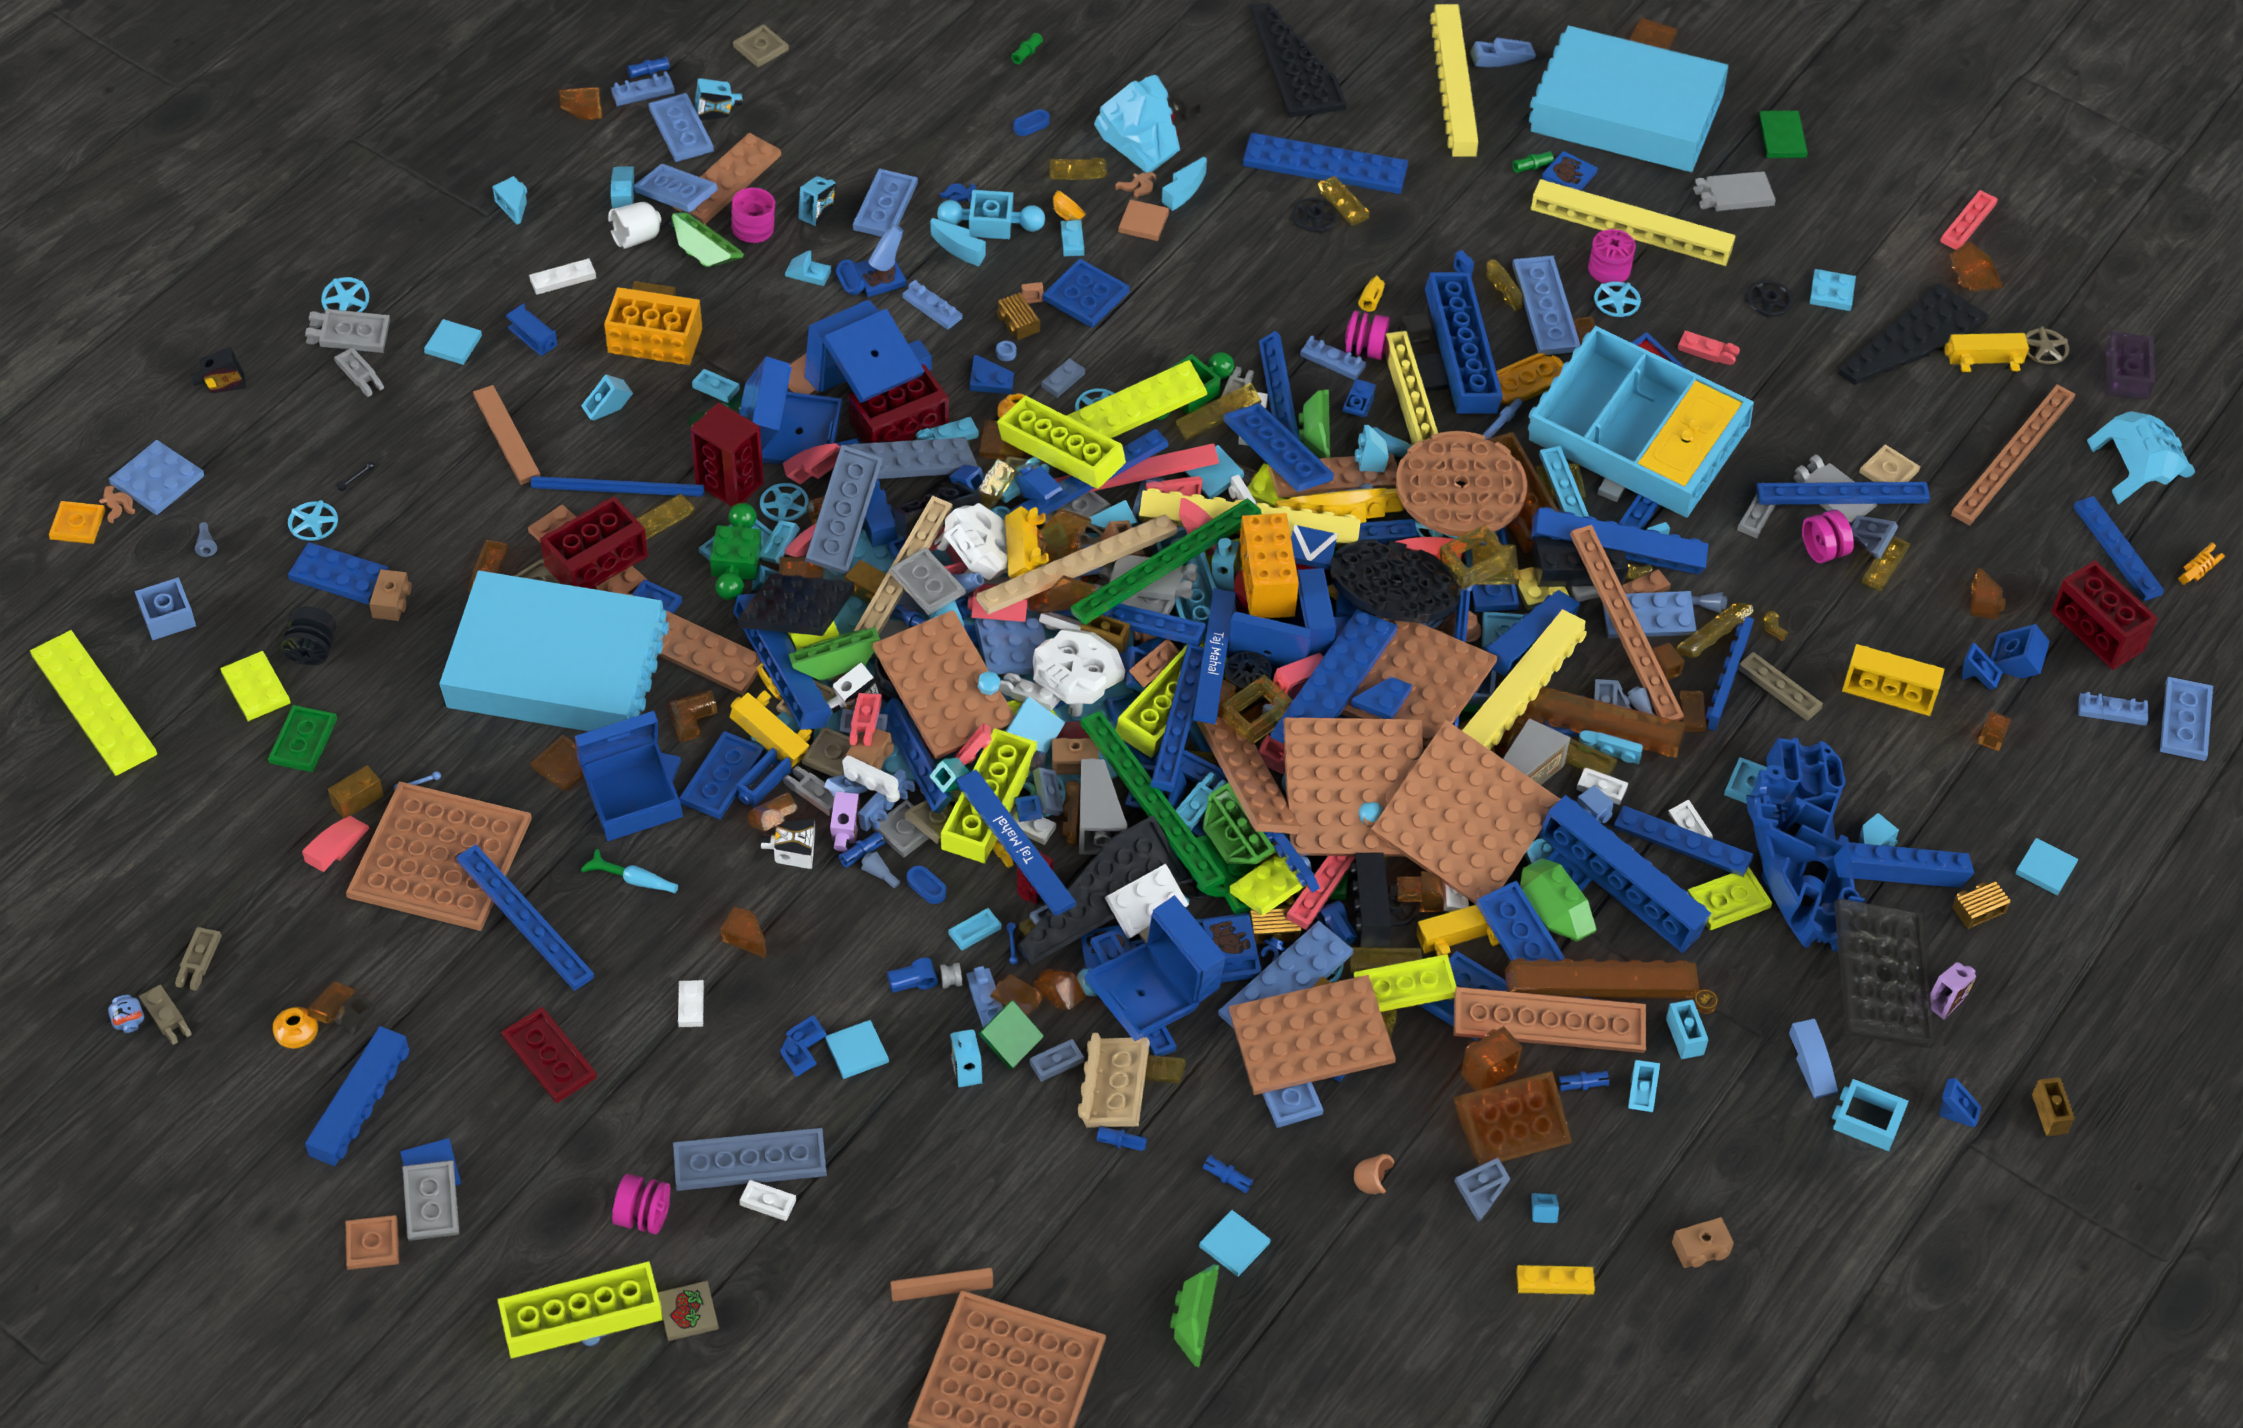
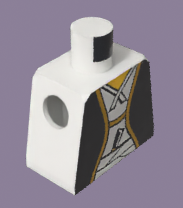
[826,662,879,714]
[761,819,815,869]

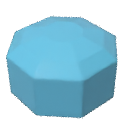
[977,671,1001,695]

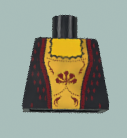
[191,347,246,393]

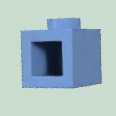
[1577,785,1614,823]

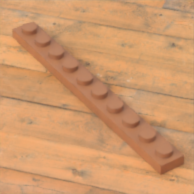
[1951,384,2075,526]
[1570,525,1684,726]

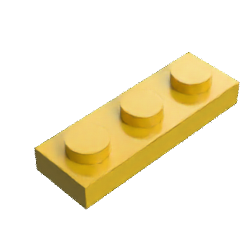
[1517,1266,1595,1294]

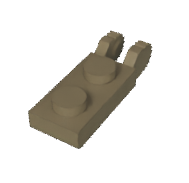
[175,927,222,991]
[139,984,192,1045]

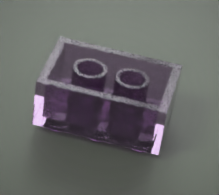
[2105,331,2155,399]

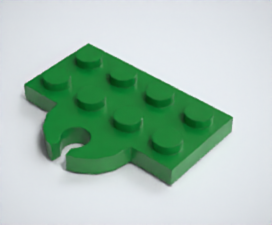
[1192,835,1258,915]

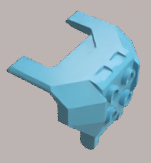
[2087,411,2195,504]

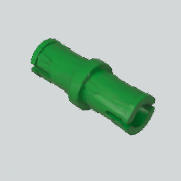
[1011,33,1043,64]
[1512,151,1554,173]

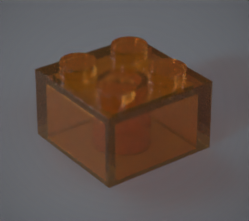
[1461,1026,1522,1095]

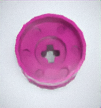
[731,187,775,243]
[1588,229,1636,284]
[1345,311,1390,360]
[612,1173,670,1235]

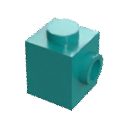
[930,757,970,793]

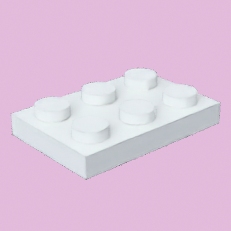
[1105,864,1189,939]

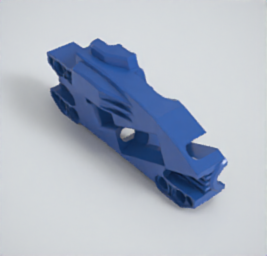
[1746,738,1865,952]

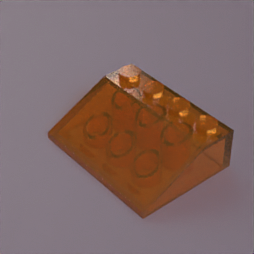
[1453,1071,1572,1166]

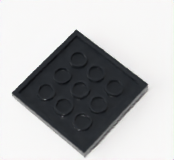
[737,573,855,636]

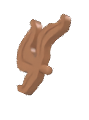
[1115,172,1156,199]
[99,486,135,523]

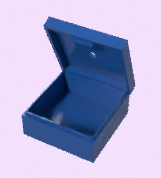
[804,300,924,403]
[739,356,843,465]
[1228,568,1336,685]
[575,711,683,842]
[1084,895,1226,1041]

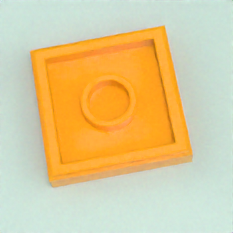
[49,501,106,544]

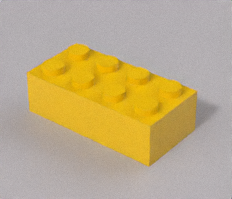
[1842,644,1945,716]

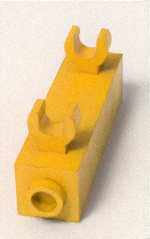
[1945,333,2029,372]
[1005,506,1049,579]
[729,690,812,768]
[1416,905,1500,959]

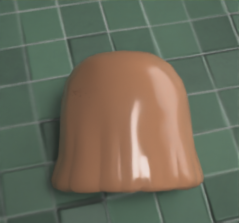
[1354,1154,1394,1194]

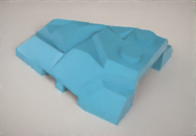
[1094,75,1180,173]

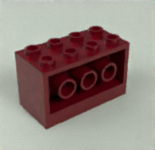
[848,364,949,444]
[690,402,764,507]
[540,496,648,589]
[2051,560,2158,670]

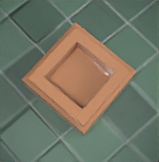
[1021,282,1043,303]

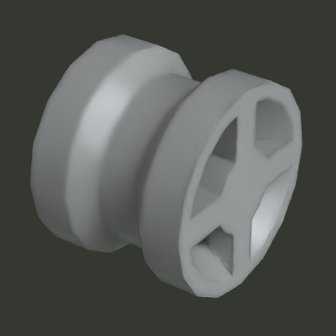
[940,962,962,989]

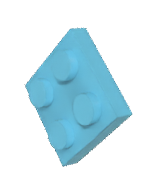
[1809,269,1856,311]

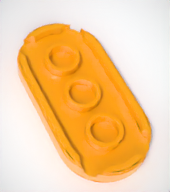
[1496,353,1564,404]

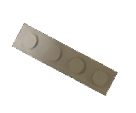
[1738,652,1823,721]

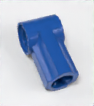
[1317,900,1357,946]
[887,958,938,993]

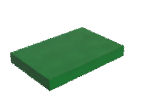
[1758,111,1807,158]
[268,705,337,772]

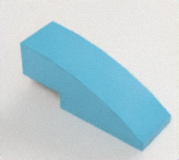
[1162,157,1207,211]
[931,218,986,266]

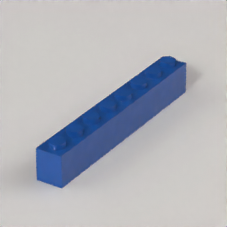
[1530,507,1708,575]
[733,594,831,730]

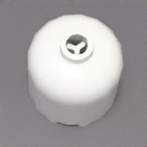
[608,202,661,249]

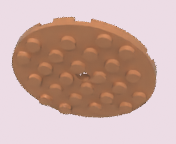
[1396,431,1527,537]

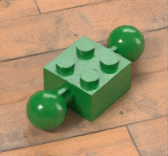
[1154,352,1234,420]
[710,503,762,601]

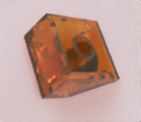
[1950,241,2004,293]

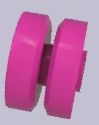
[1802,509,1854,564]

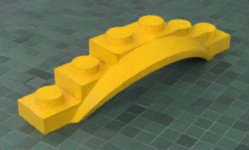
[1275,488,1403,523]

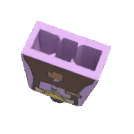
[830,791,861,852]
[1925,962,1976,1019]

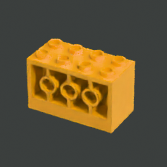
[604,287,702,365]
[1239,513,1299,618]

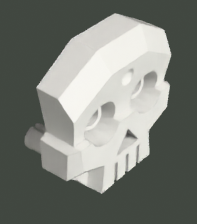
[934,503,1008,580]
[1032,628,1125,717]

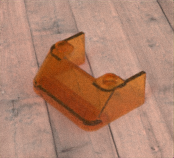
[1029,508,1094,613]

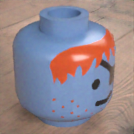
[108,995,144,1033]

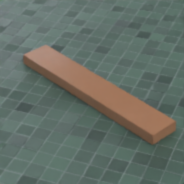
[473,385,541,485]

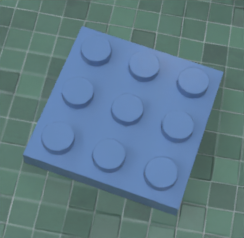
[109,440,204,515]
[974,618,1046,674]

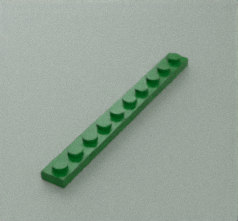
[1070,498,1262,625]
[1080,711,1225,892]

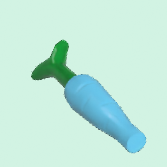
[581,849,678,893]

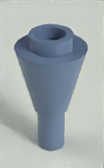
[195,522,217,557]
[1692,592,1727,614]
[1627,686,1659,727]
[861,851,900,888]

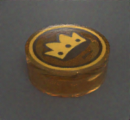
[1693,989,1718,1014]

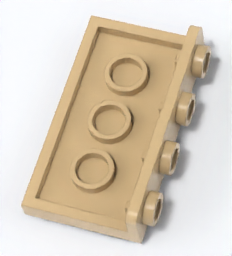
[1078,1033,1150,1128]

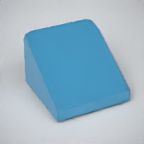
[752,565,780,591]
[1531,1193,1559,1223]

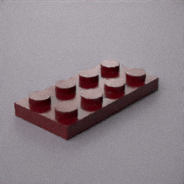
[501,1007,597,1104]

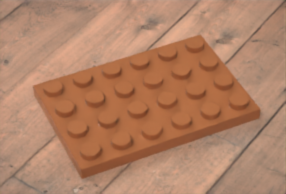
[872,610,1015,759]
[1229,975,1396,1095]

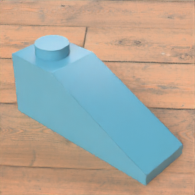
[611,166,634,209]

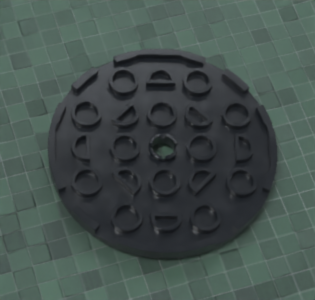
[1329,539,1462,623]

